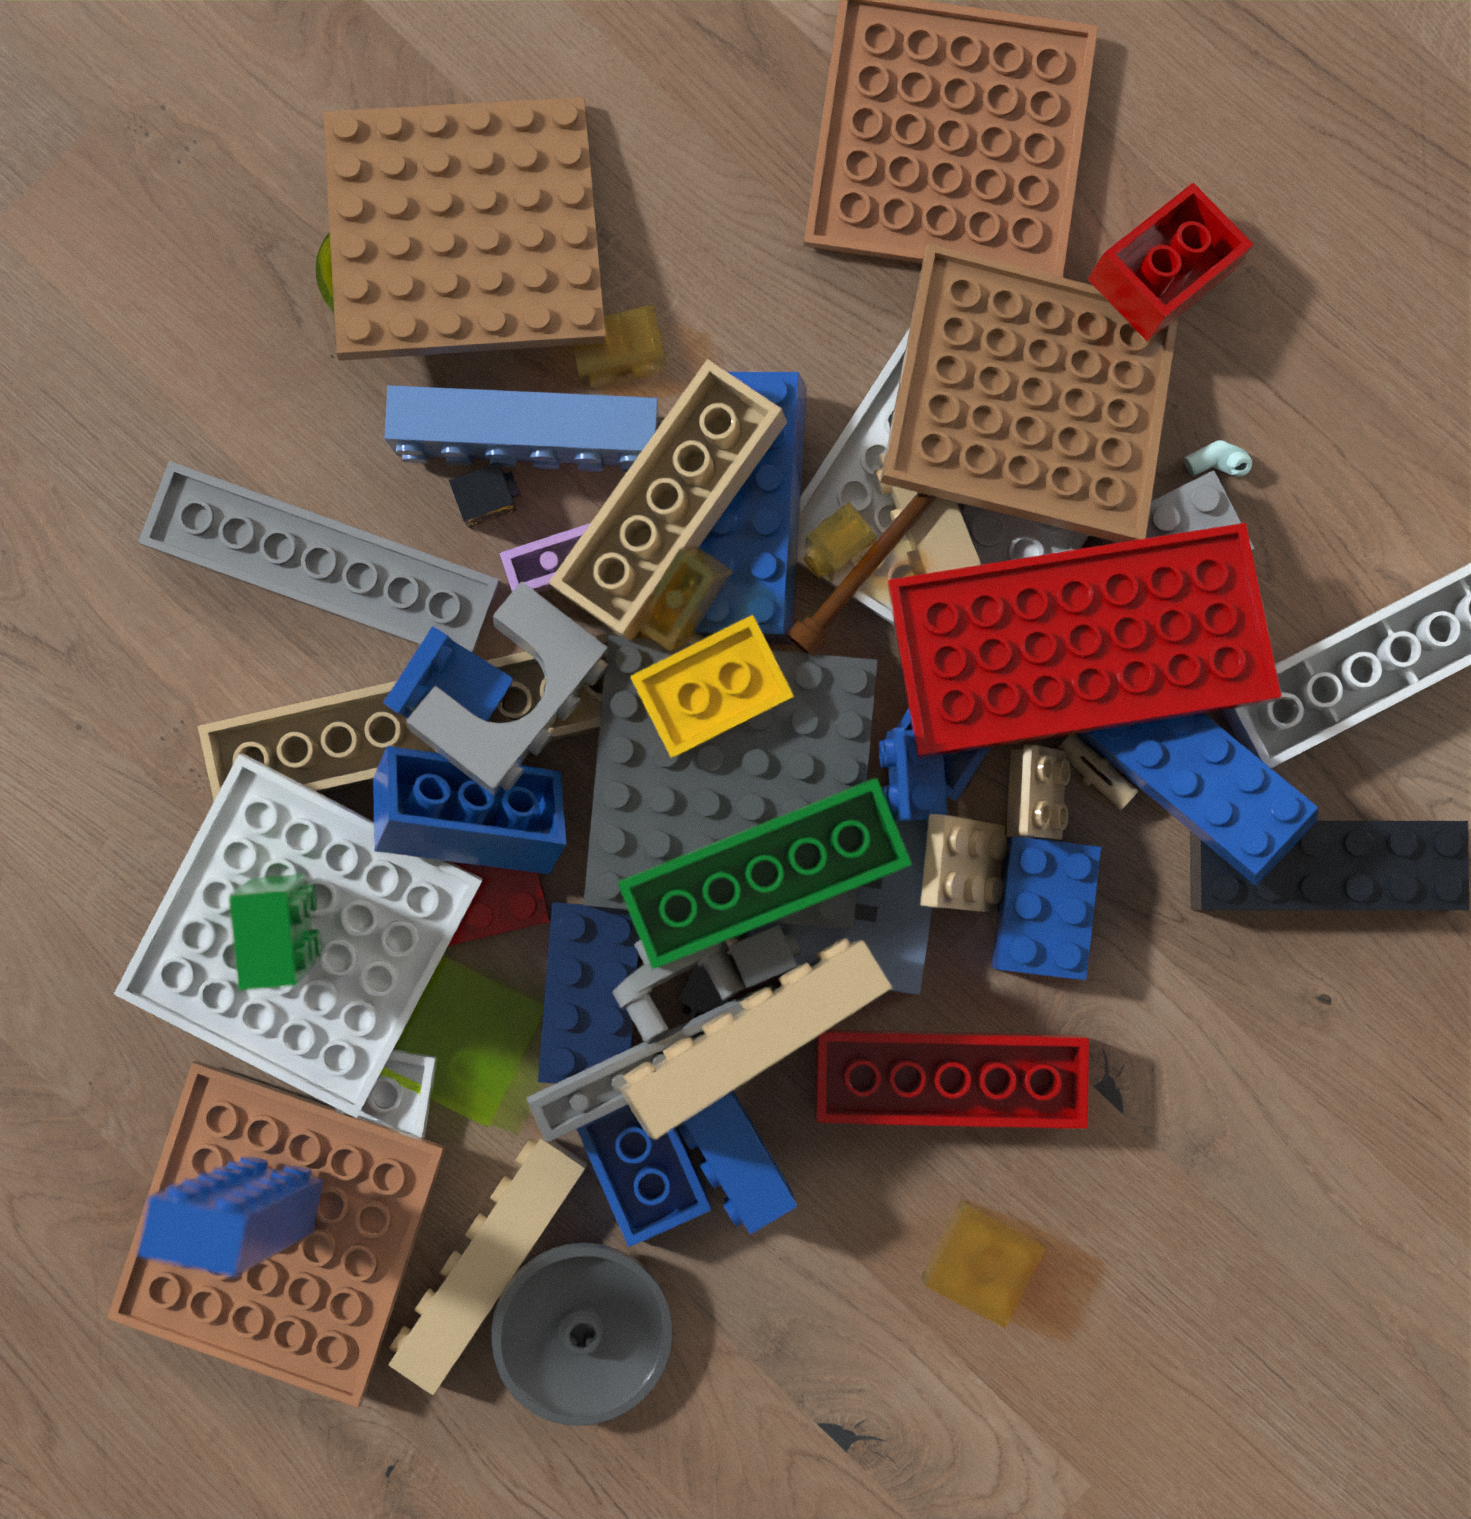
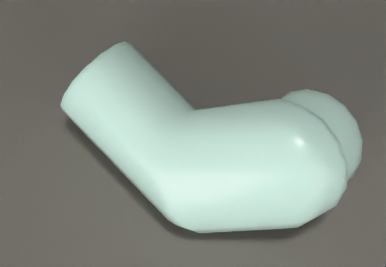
[1184,440,1252,477]

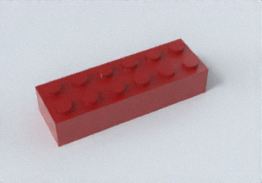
[815,1029,1089,1129]

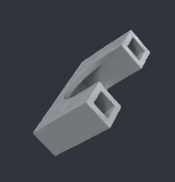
[406,581,609,796]

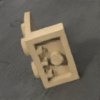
[1006,744,1071,840]

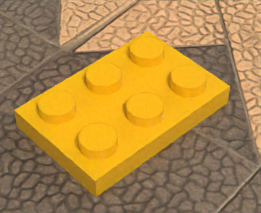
[630,615,794,758]

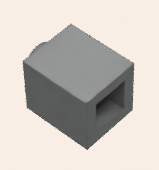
[729,924,801,988]

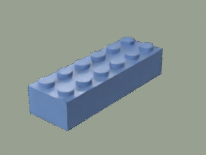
[384,385,659,473]

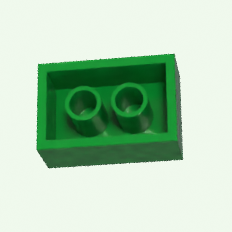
[229,873,322,991]

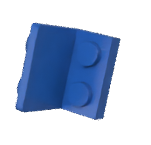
[383,626,513,722]
[879,728,947,822]

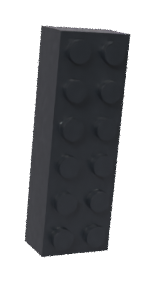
[1190,821,1469,910]

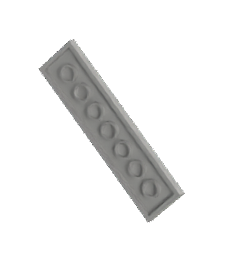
[138,461,501,653]

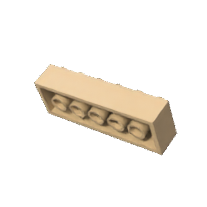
[549,359,787,642]
[619,938,892,1139]

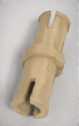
[1057,733,1139,811]

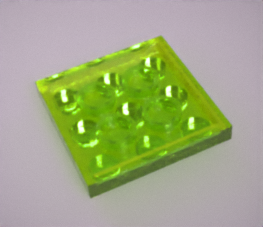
[380,955,544,1127]

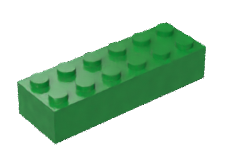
[618,778,912,970]

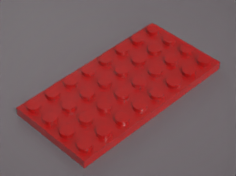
[887,522,1282,758]

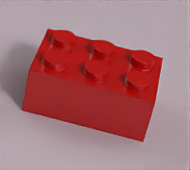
[1087,182,1254,342]

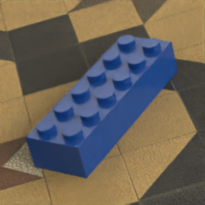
[694,372,807,645]
[1077,713,1318,886]
[138,1156,324,1277]

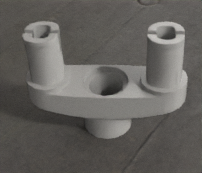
[612,940,746,1043]

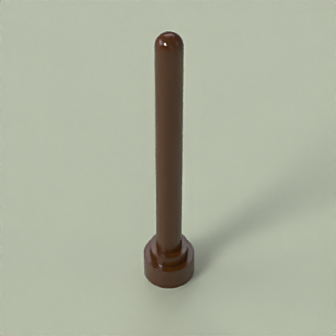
[786,493,937,657]

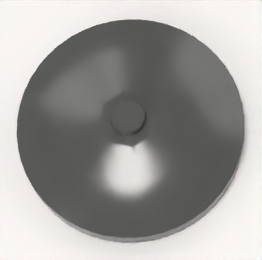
[491,1243,672,1426]

